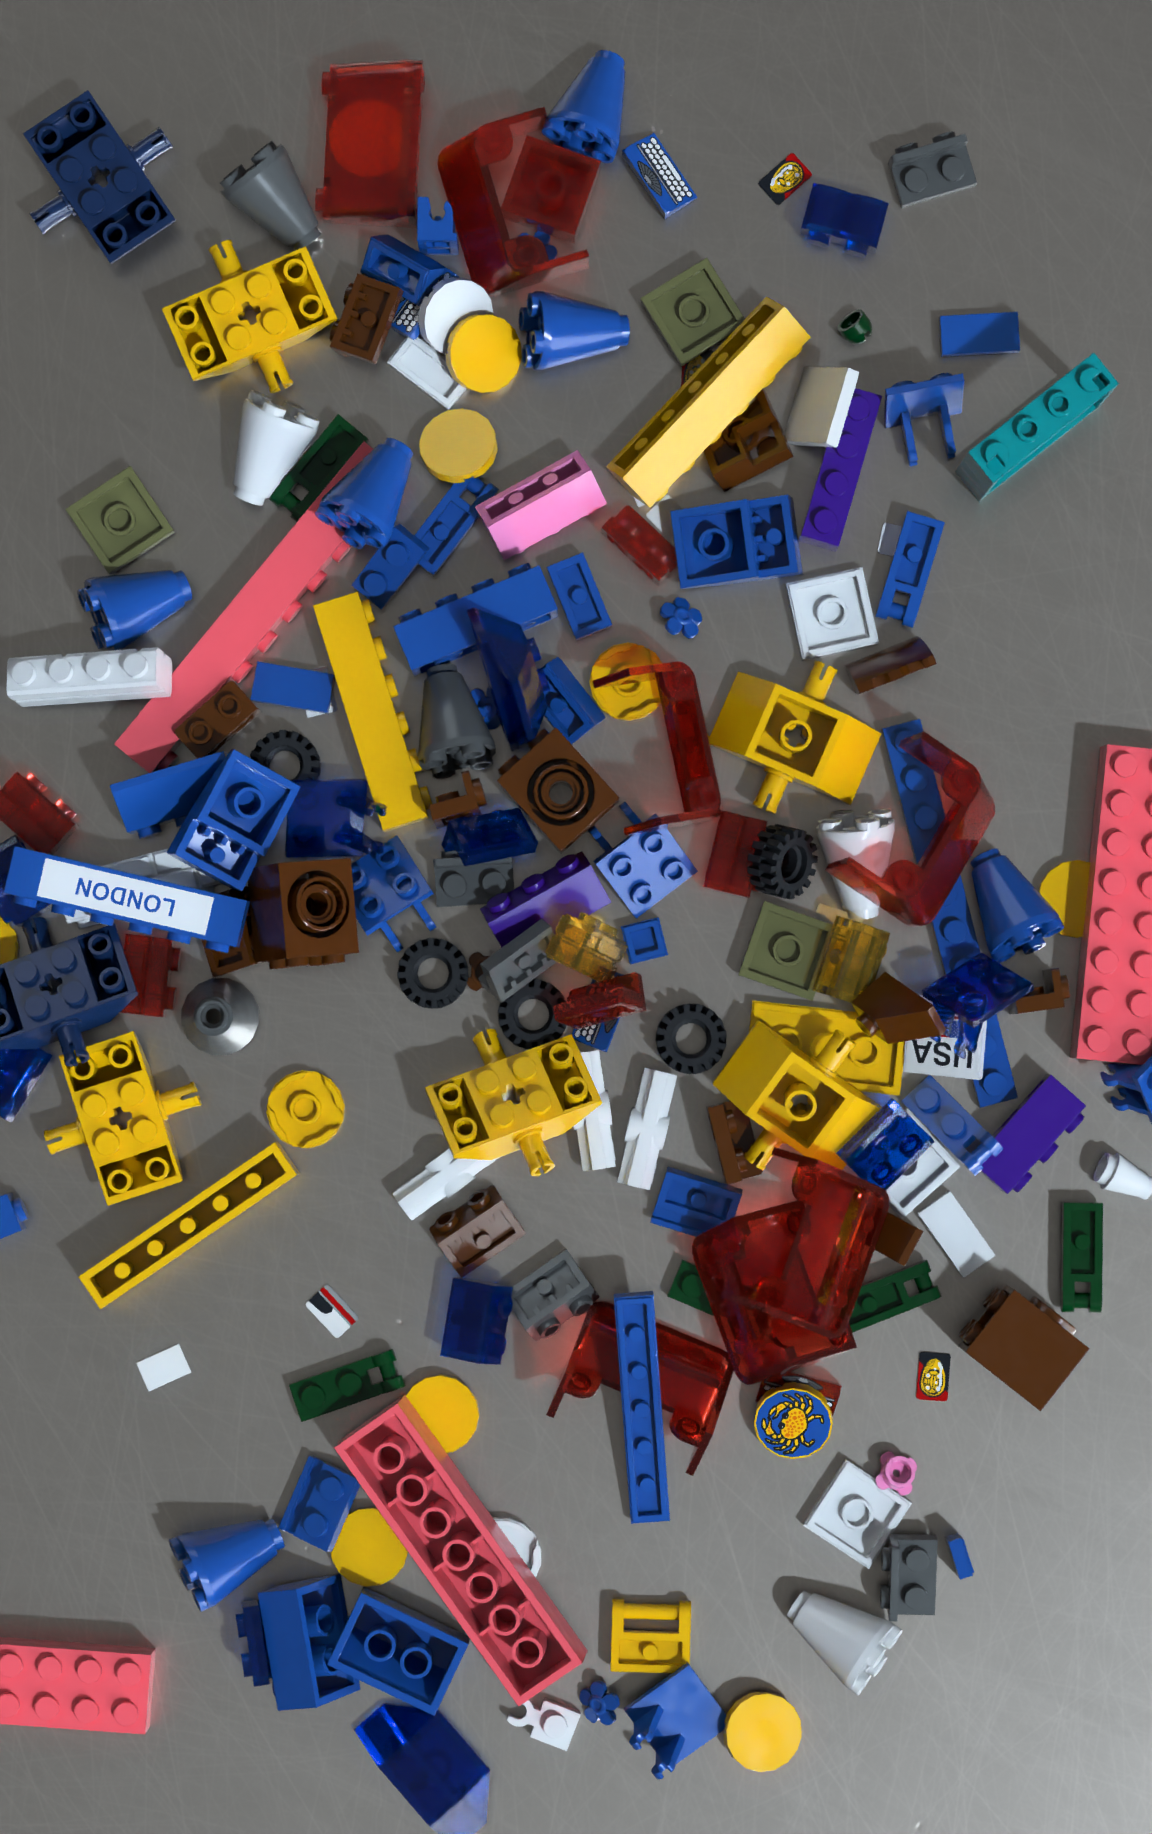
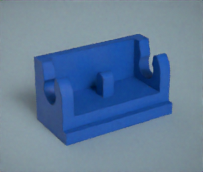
[417,197,459,255]

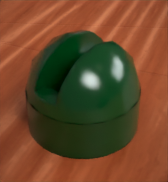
[837,309,872,344]

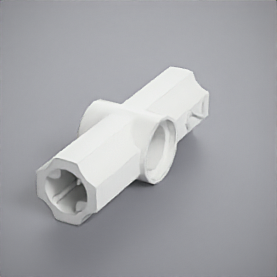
[573,1050,616,1171]
[617,1068,677,1190]
[393,1148,500,1220]

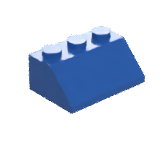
[110,751,227,839]
[258,1573,360,1711]
[327,1586,470,1716]

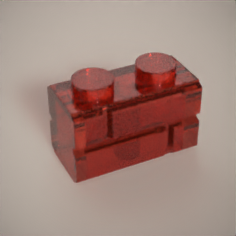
[0,772,79,855]
[703,811,768,899]
[121,934,181,1018]

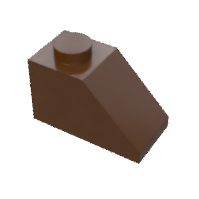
[851,972,946,1044]
[855,1206,924,1266]

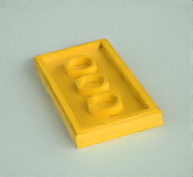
[749,1000,905,1096]

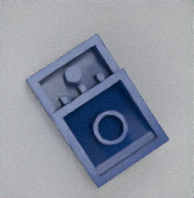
[670,494,803,589]
[167,749,301,891]

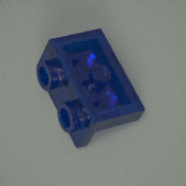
[441,808,538,866]

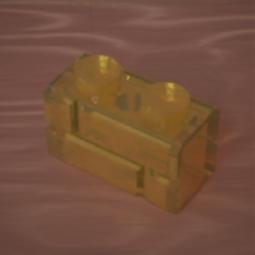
[545,912,628,985]
[812,915,890,1003]

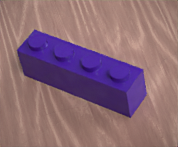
[799,388,882,552]

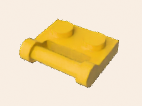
[610,1599,691,1673]

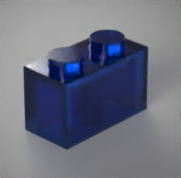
[440,1278,513,1365]

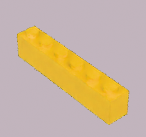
[606,297,811,507]
[313,592,433,832]
[79,1141,300,1310]

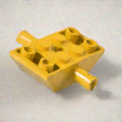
[162,240,337,393]
[707,660,882,814]
[712,1020,886,1173]
[425,1029,602,1176]
[44,1031,202,1206]

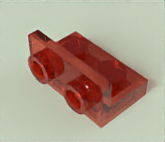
[601,505,677,586]
[553,972,646,1029]

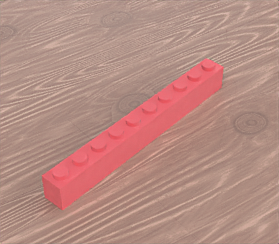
[114,441,373,773]

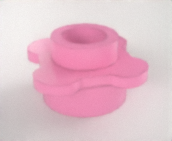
[875,1452,917,1496]

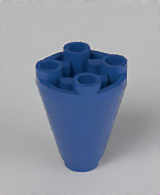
[542,50,626,163]
[518,291,630,370]
[315,438,413,549]
[77,570,192,651]
[970,849,1064,964]
[168,1519,285,1612]

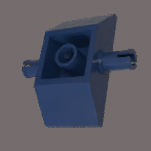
[23,90,176,264]
[0,917,138,1067]

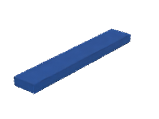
[614,1291,670,1524]

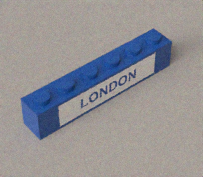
[4,846,250,953]

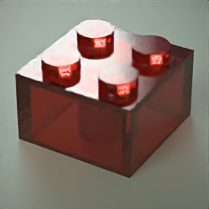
[501,135,601,244]

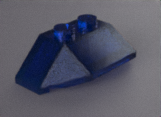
[467,608,550,752]
[354,1703,490,1834]

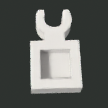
[507,1698,581,1751]

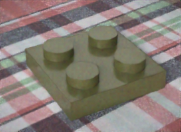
[640,258,745,367]
[65,466,175,575]
[738,901,838,1001]

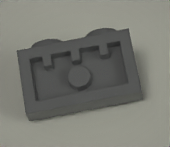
[888,131,977,208]
[433,847,514,907]
[479,919,563,1003]
[502,1249,600,1341]
[880,1534,938,1622]

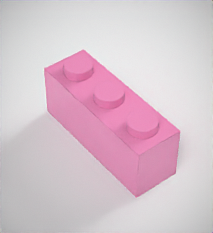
[475,450,607,560]

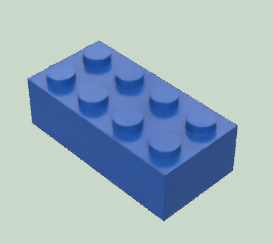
[393,563,558,677]

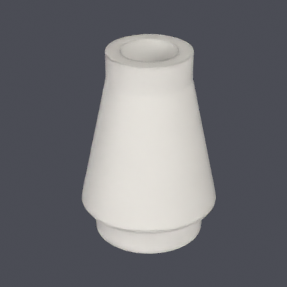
[1094,1153,1152,1200]

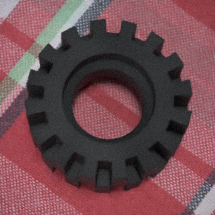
[250,730,321,801]
[747,824,818,899]
[397,938,469,1009]
[498,979,569,1049]
[656,1003,727,1074]

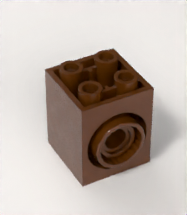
[497,727,620,854]
[248,858,359,969]
[958,1285,1090,1411]

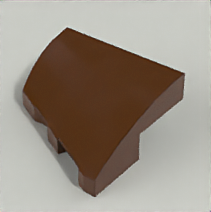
[704,389,794,492]
[844,636,937,694]

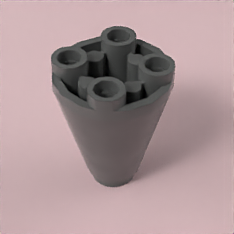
[220,141,322,251]
[418,664,496,779]
[181,978,259,1055]

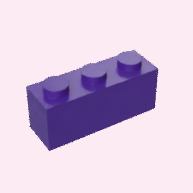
[480,851,611,948]
[980,1074,1086,1194]

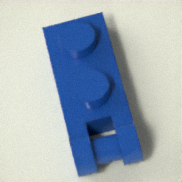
[415,476,500,577]
[875,511,945,628]
[902,1075,1004,1176]

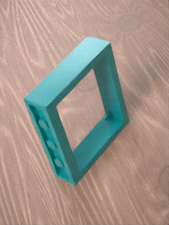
[955,353,1119,502]

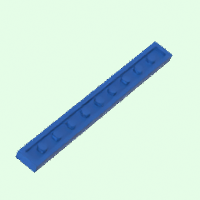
[881,719,1018,1108]

